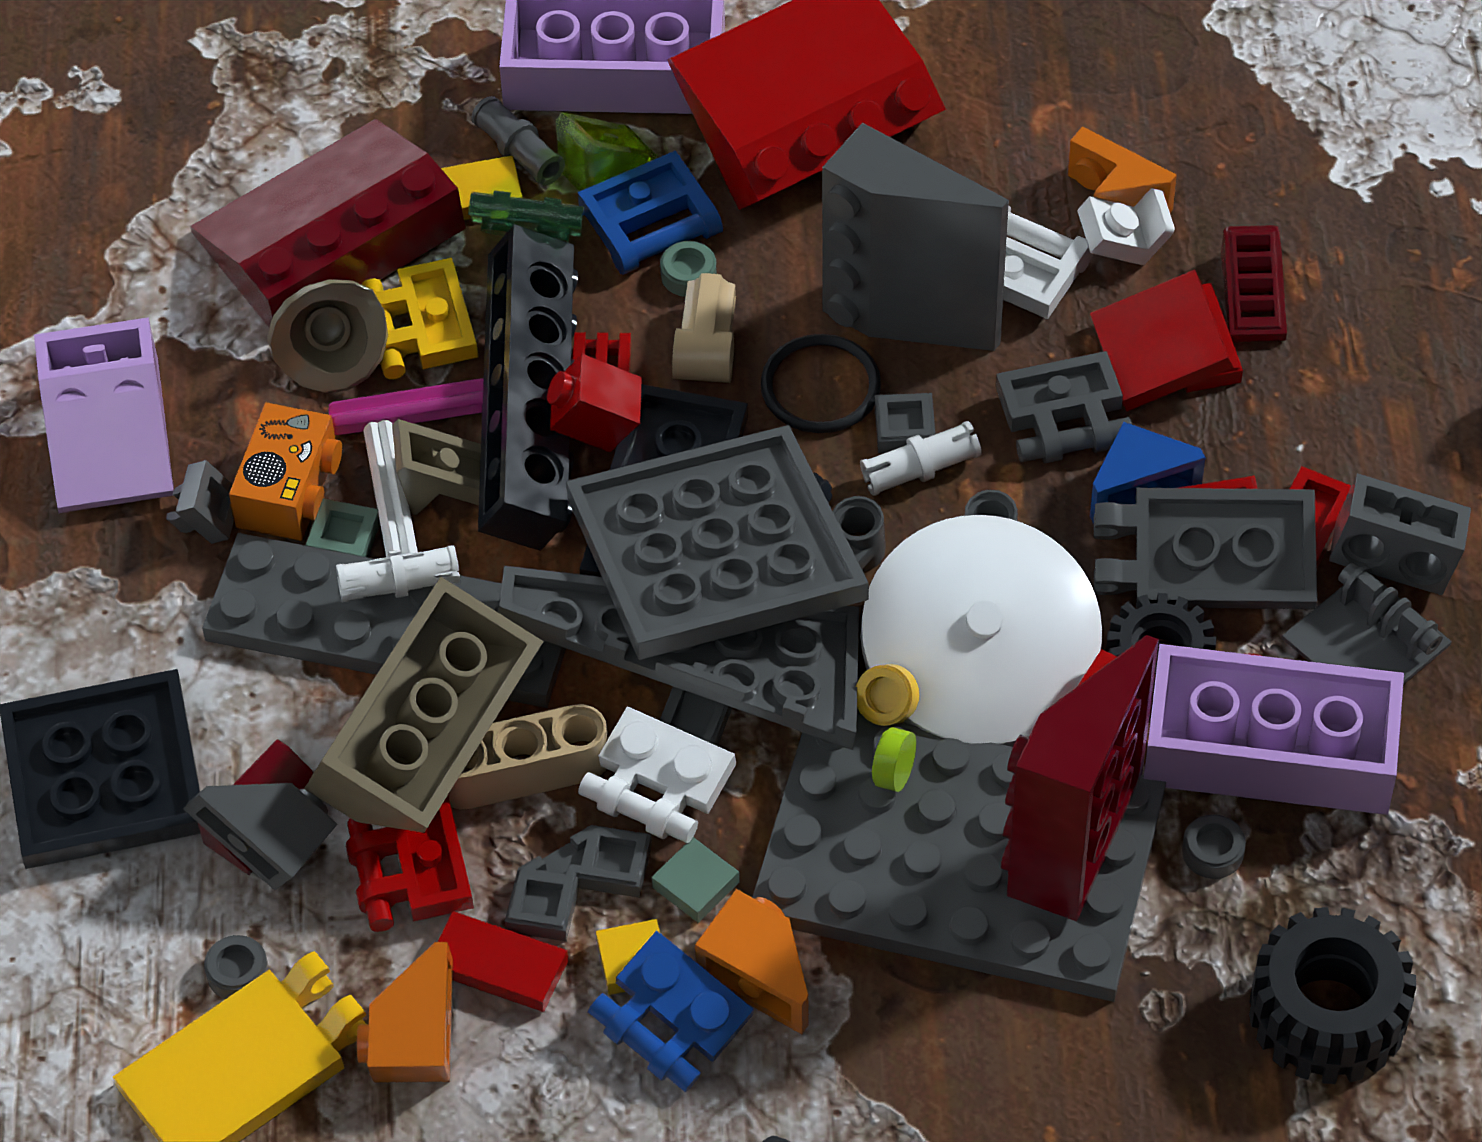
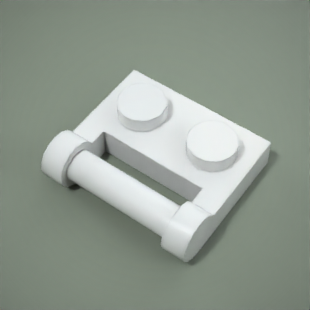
[1003,206,1093,319]

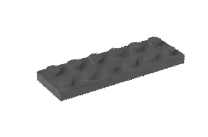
[202,533,566,708]

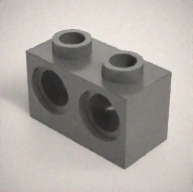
[1329,473,1471,595]

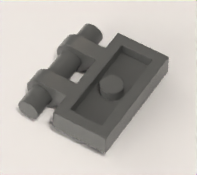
[996,351,1132,464]

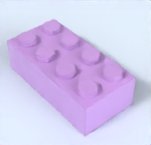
[499,0,725,114]

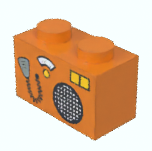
[229,402,342,541]

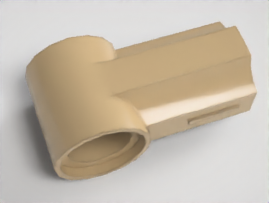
[672,273,736,383]

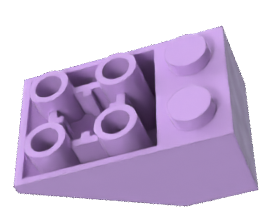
[34,317,174,513]

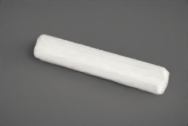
[363,420,418,557]

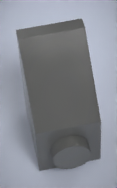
[183,783,338,890]

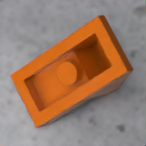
[1068,126,1177,213]

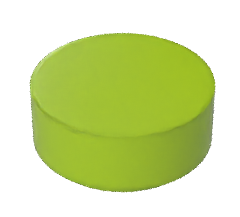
[872,727,916,792]

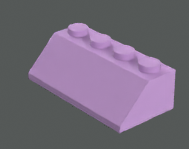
[1144,644,1404,815]

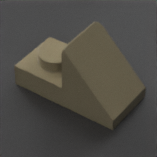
[392,419,481,515]

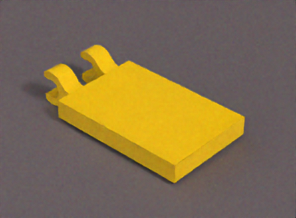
[112,951,366,1142]

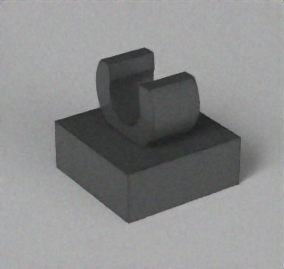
[166,460,234,544]

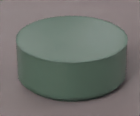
[660,241,717,297]

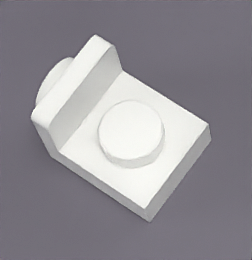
[1077,188,1175,265]

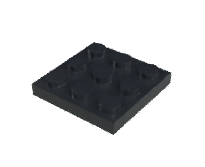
[0,669,201,869]

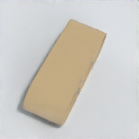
[448,704,607,810]

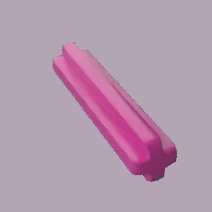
[328,378,483,436]

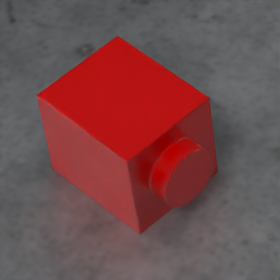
[547,354,642,452]

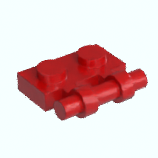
[345,795,474,932]

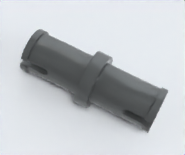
[471,96,565,186]

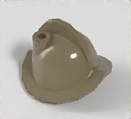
[267,279,388,393]

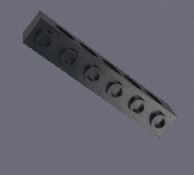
[478,224,578,551]

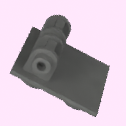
[1282,562,1452,684]

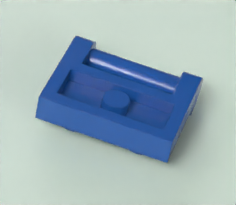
[578,150,723,275]

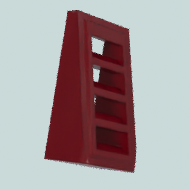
[1220,225,1287,342]

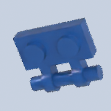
[588,930,754,1092]

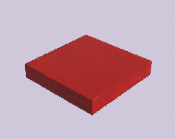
[1090,270,1233,411]

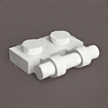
[578,706,736,843]

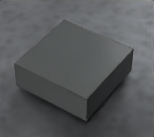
[875,393,935,453]

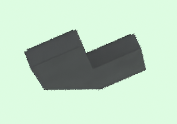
[505,825,652,942]

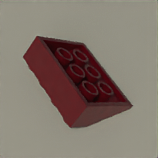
[190,119,466,328]
[1001,635,1159,922]

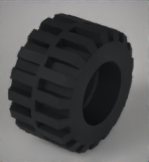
[1249,907,1416,1084]

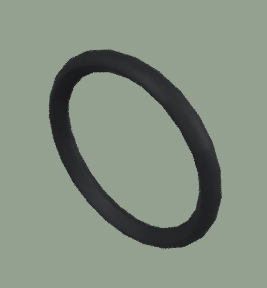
[760,334,881,433]

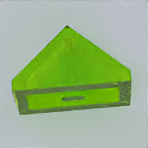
[556,112,659,191]

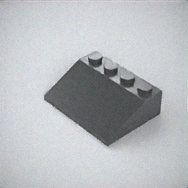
[822,123,1009,351]

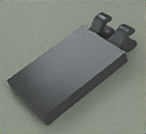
[1094,488,1317,609]

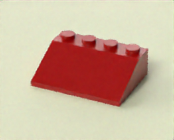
[667,0,946,210]

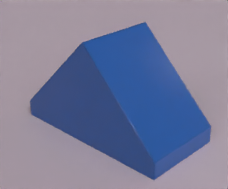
[1090,422,1206,524]

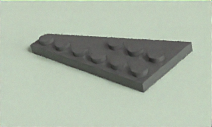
[499,566,859,750]

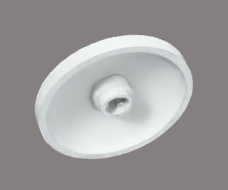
[860,515,1102,747]

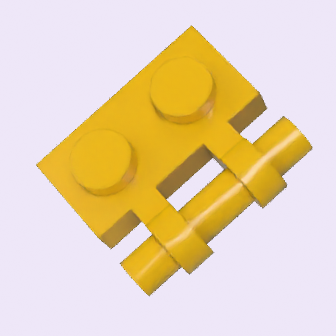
[361,257,478,379]

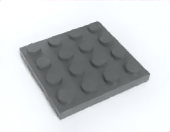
[566,425,869,660]

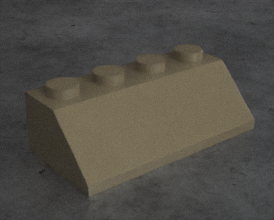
[304,577,544,833]

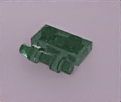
[468,190,584,243]

